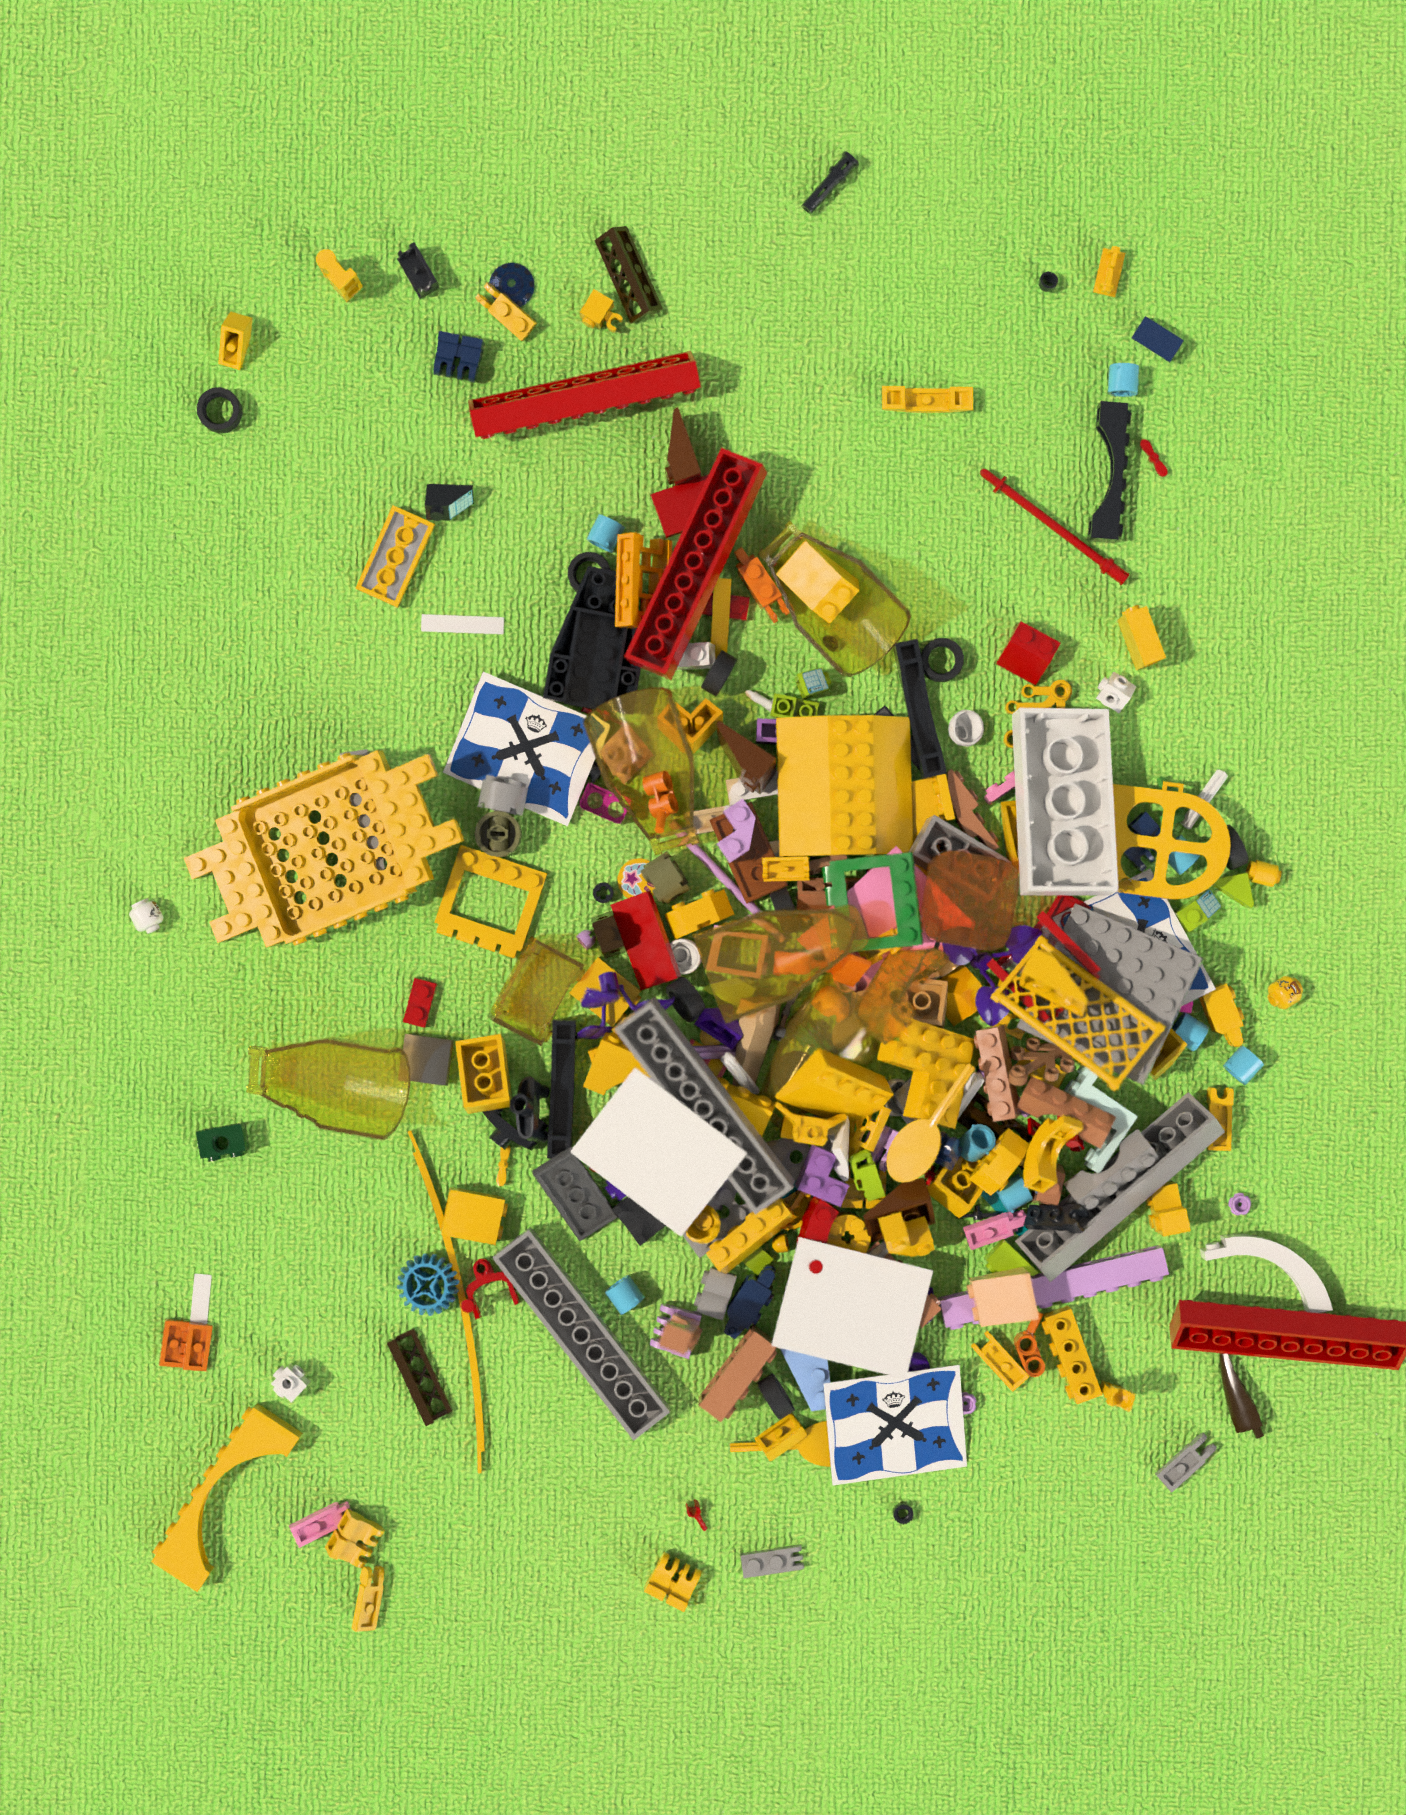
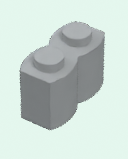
[694,1267,737,1320]

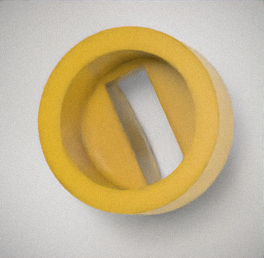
[772,1233,790,1253]

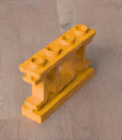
[615,532,672,628]

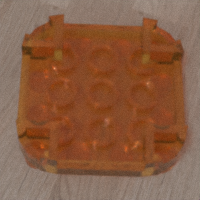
[920,851,1019,950]

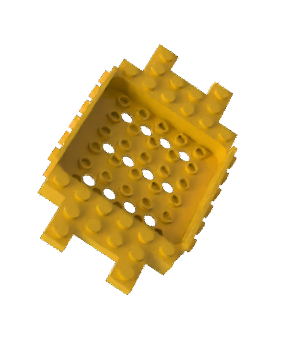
[184,750,465,948]

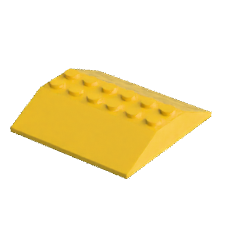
[776,715,913,857]

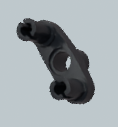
[510,1076,550,1143]
[483,1097,548,1151]

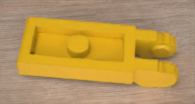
[475,282,537,341]
[352,1566,385,1632]

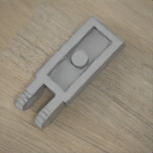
[1155,1433,1217,1492]

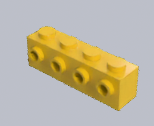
[706,1197,797,1274]
[1041,1305,1103,1404]

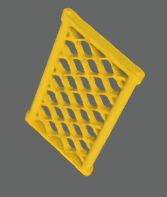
[991,935,1166,1091]

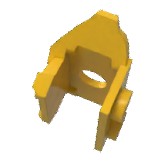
[773,1102,847,1146]

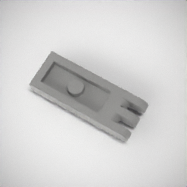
[740,1545,805,1578]

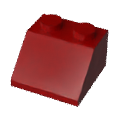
[996,621,1061,686]

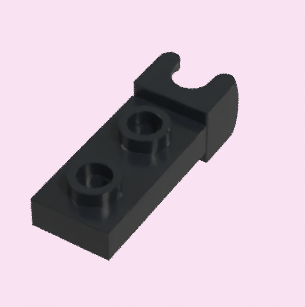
[1023,1204,1089,1233]

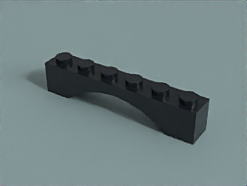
[1087,401,1131,543]
[893,639,947,780]
[547,1019,577,1159]

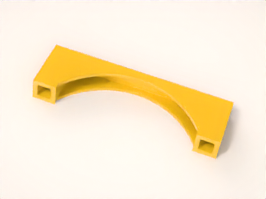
[583,1032,775,1137]
[151,1403,303,1592]

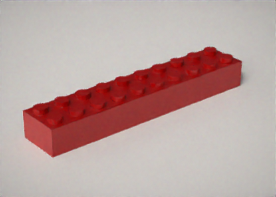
[468,351,701,439]
[624,448,767,680]
[1169,1300,1406,1370]

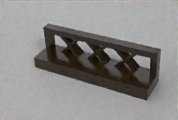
[594,226,663,324]
[957,1092,1033,1171]
[387,1328,453,1426]

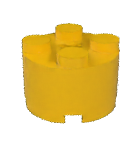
[827,1212,871,1254]

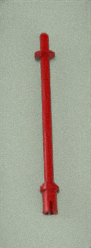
[980,468,1130,585]

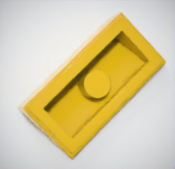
[754,1413,807,1462]

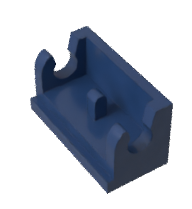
[1131,316,1184,363]

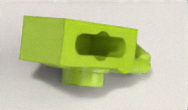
[849,1149,885,1202]

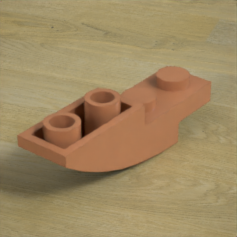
[946,769,999,851]

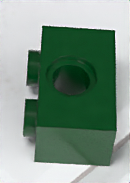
[196,1122,250,1162]

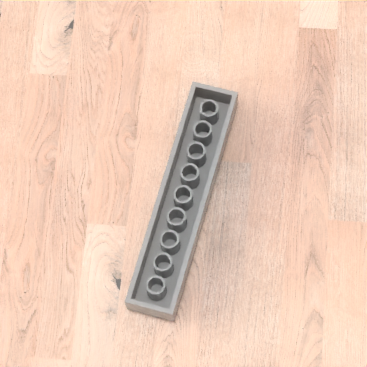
[614,997,795,1215]
[1015,1092,1225,1282]
[492,1226,670,1441]

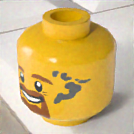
[1267,976,1303,1010]

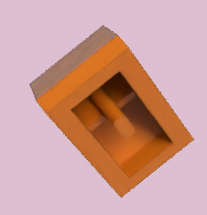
[830,953,872,987]

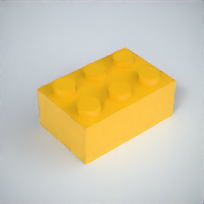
[455,1034,512,1114]

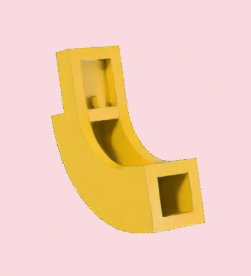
[1023,1115,1083,1193]

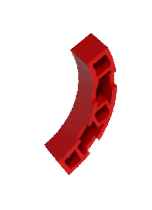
[797,1196,839,1274]

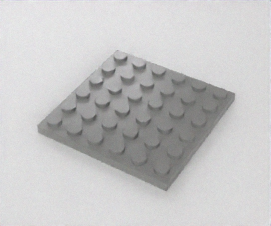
[1017,904,1203,1085]

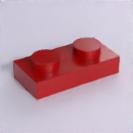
[702,592,750,621]
[403,978,437,1028]

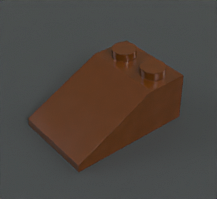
[665,407,701,486]
[716,721,776,794]
[863,1177,935,1243]

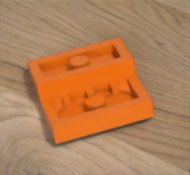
[159,1319,213,1371]

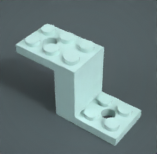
[1064,1064,1138,1173]

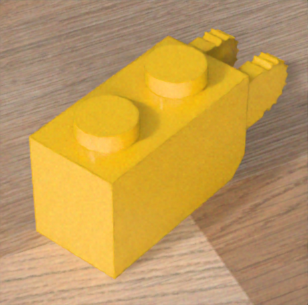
[1199,983,1244,1047]

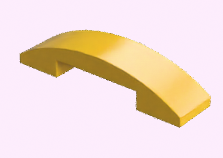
[882,386,973,413]

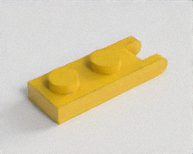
[971,1330,1029,1392]

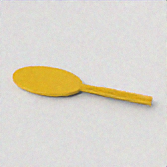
[887,1063,976,1182]
[730,1421,831,1467]

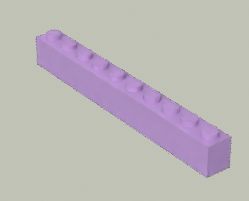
[937,1245,1169,1330]

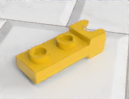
[1206,1087,1234,1151]
[1100,1381,1136,1412]

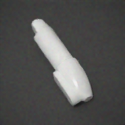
[745,690,773,712]

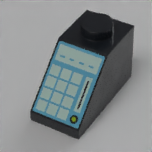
[425,484,474,521]

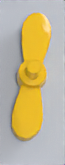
[496,1145,511,1187]

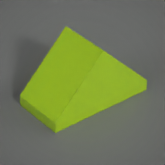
[1212,873,1254,908]

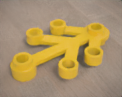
[1003,680,1072,749]

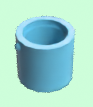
[1108,363,1139,397]
[586,514,625,553]
[1168,835,1200,875]
[1172,1012,1209,1052]
[1223,1045,1264,1085]
[958,1124,996,1162]
[996,1174,1033,1213]
[605,1275,645,1315]

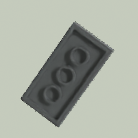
[532,1146,618,1241]

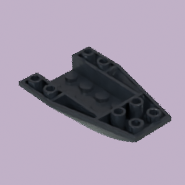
[543,566,641,715]

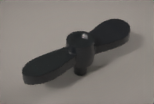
[956,1206,1000,1220]

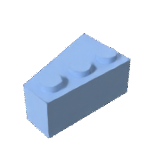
[780,1348,831,1411]

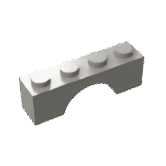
[1064,1129,1159,1211]

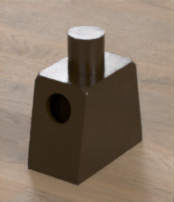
[591,911,627,959]

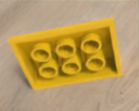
[776,1048,894,1123]

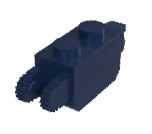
[724,1264,776,1339]

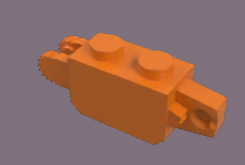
[734,547,790,623]

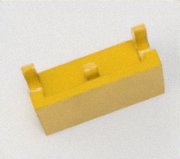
[762,857,810,882]

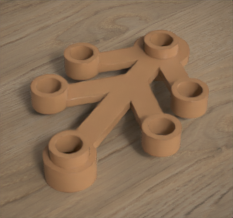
[1009,1038,1075,1086]

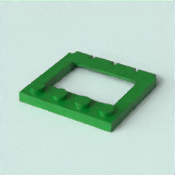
[822,852,924,953]

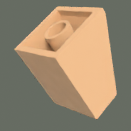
[967,1267,1039,1327]

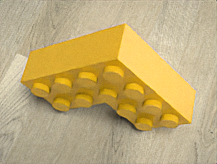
[877,1015,975,1129]

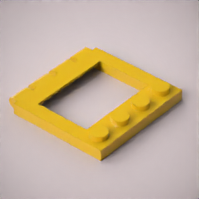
[434,845,547,959]

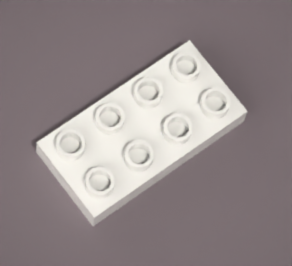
[1012,708,1118,896]

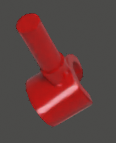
[686,1499,708,1531]

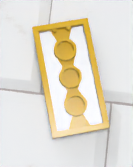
[355,505,435,608]

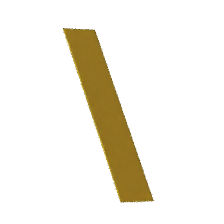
[711,578,731,660]

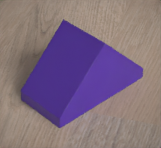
[694,1007,743,1050]

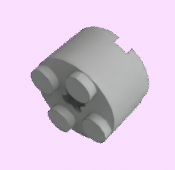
[478,775,528,816]

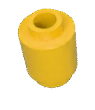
[1246,860,1282,887]

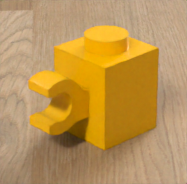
[580,289,623,333]

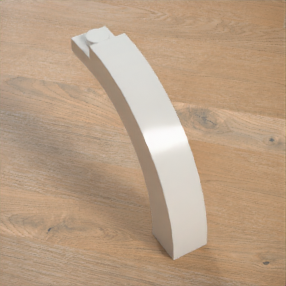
[1200,1234,1333,1313]

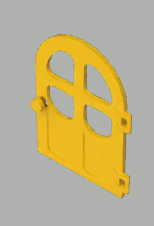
[1113,781,1230,900]

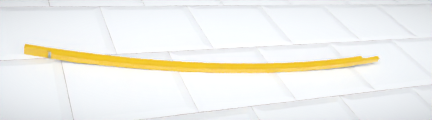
[407,1130,485,1473]

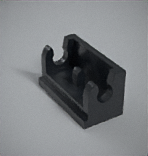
[397,242,439,299]

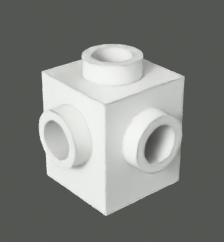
[1096,672,1137,713]
[271,1363,310,1403]

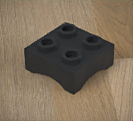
[612,1196,666,1246]

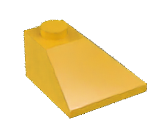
[939,965,983,1026]
[1149,1028,1188,1081]

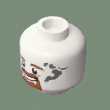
[129,898,164,934]

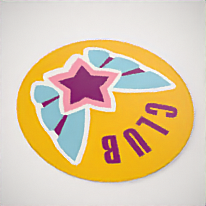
[617,858,655,898]

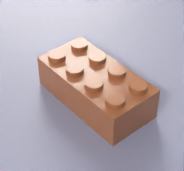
[699,1324,777,1422]

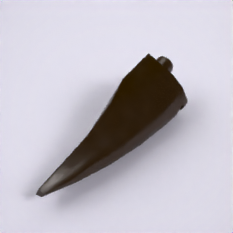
[1219,1353,1264,1439]

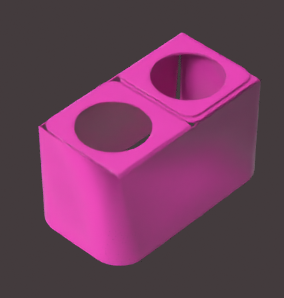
[580,783,630,825]

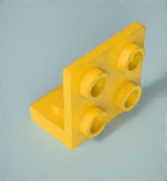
[912,774,955,826]

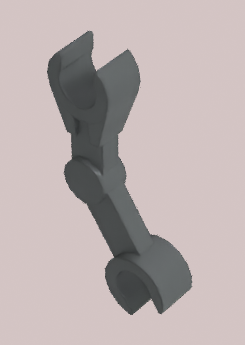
[773,983,801,1042]

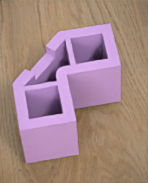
[717,799,755,863]

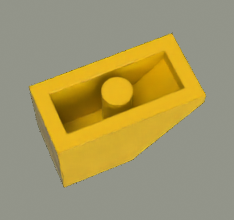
[218,311,252,370]

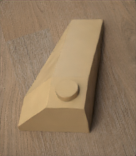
[850,979,948,1029]
[732,999,781,1087]

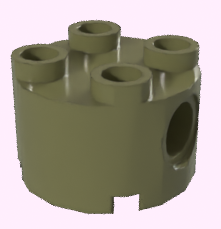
[474,811,522,858]
[640,851,691,904]

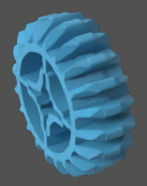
[397,1253,459,1316]

